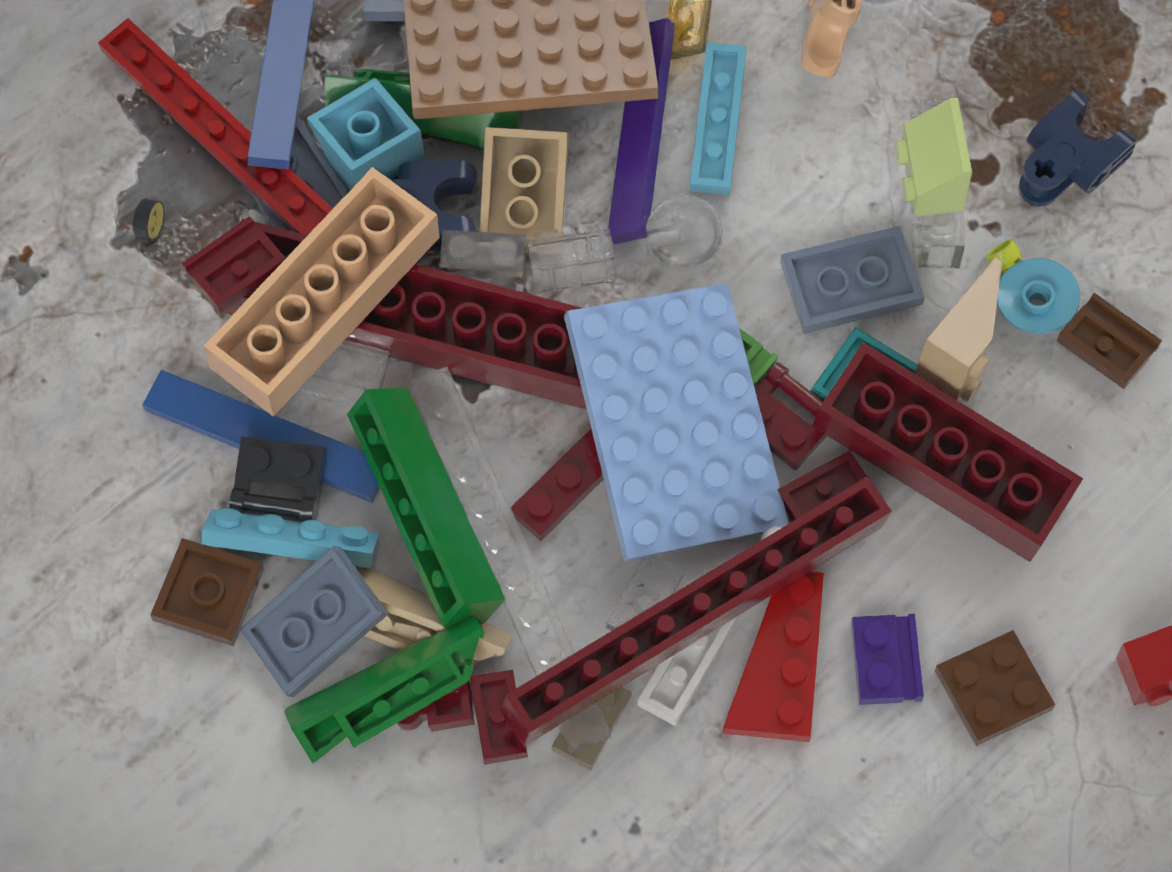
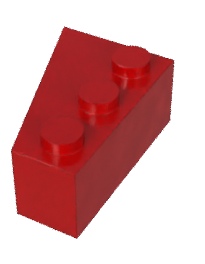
[1116,625,1172,706]

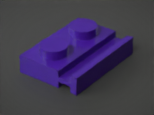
[851,614,924,705]

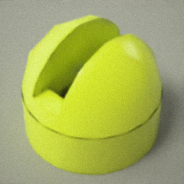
[985,239,1022,274]

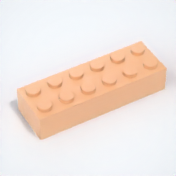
[203,167,440,417]

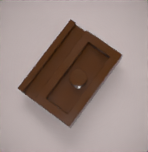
[1057,292,1162,389]

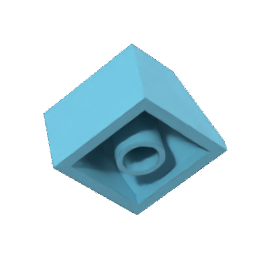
[307,78,425,190]

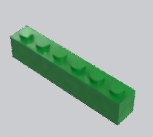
[347,387,506,628]

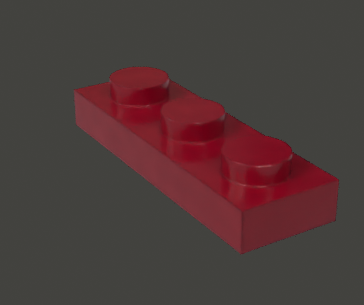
[510,429,604,541]

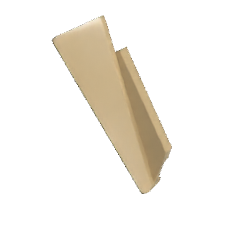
[355,566,513,666]

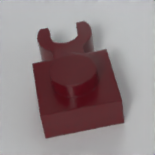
[397,681,475,732]

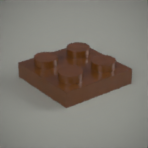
[150,538,264,647]
[935,630,1056,746]

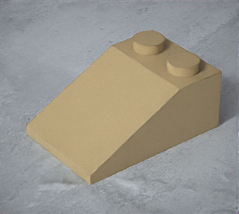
[478,127,570,256]
[915,257,1002,403]

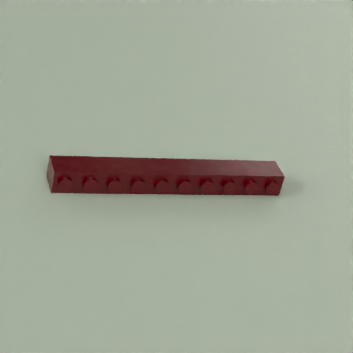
[500,476,892,747]

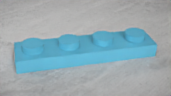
[689,42,747,195]
[201,508,380,568]

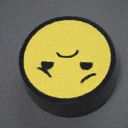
[133,198,164,241]

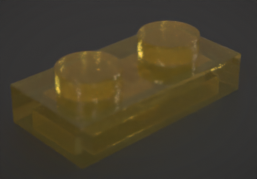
[668,0,712,60]

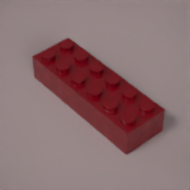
[812,342,1084,562]

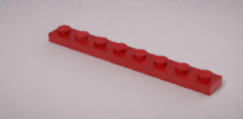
[98,18,333,235]

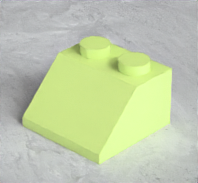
[895,98,972,217]

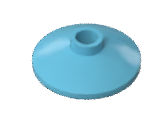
[997,258,1080,334]

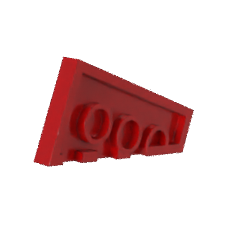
[722,571,824,742]

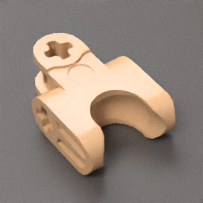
[801,0,862,78]

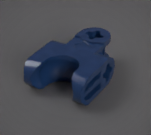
[1018,90,1138,207]
[390,160,478,251]

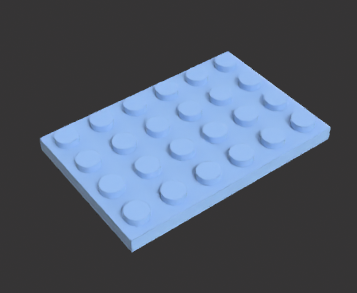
[564,283,789,562]

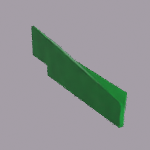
[324,69,523,148]
[284,616,485,763]

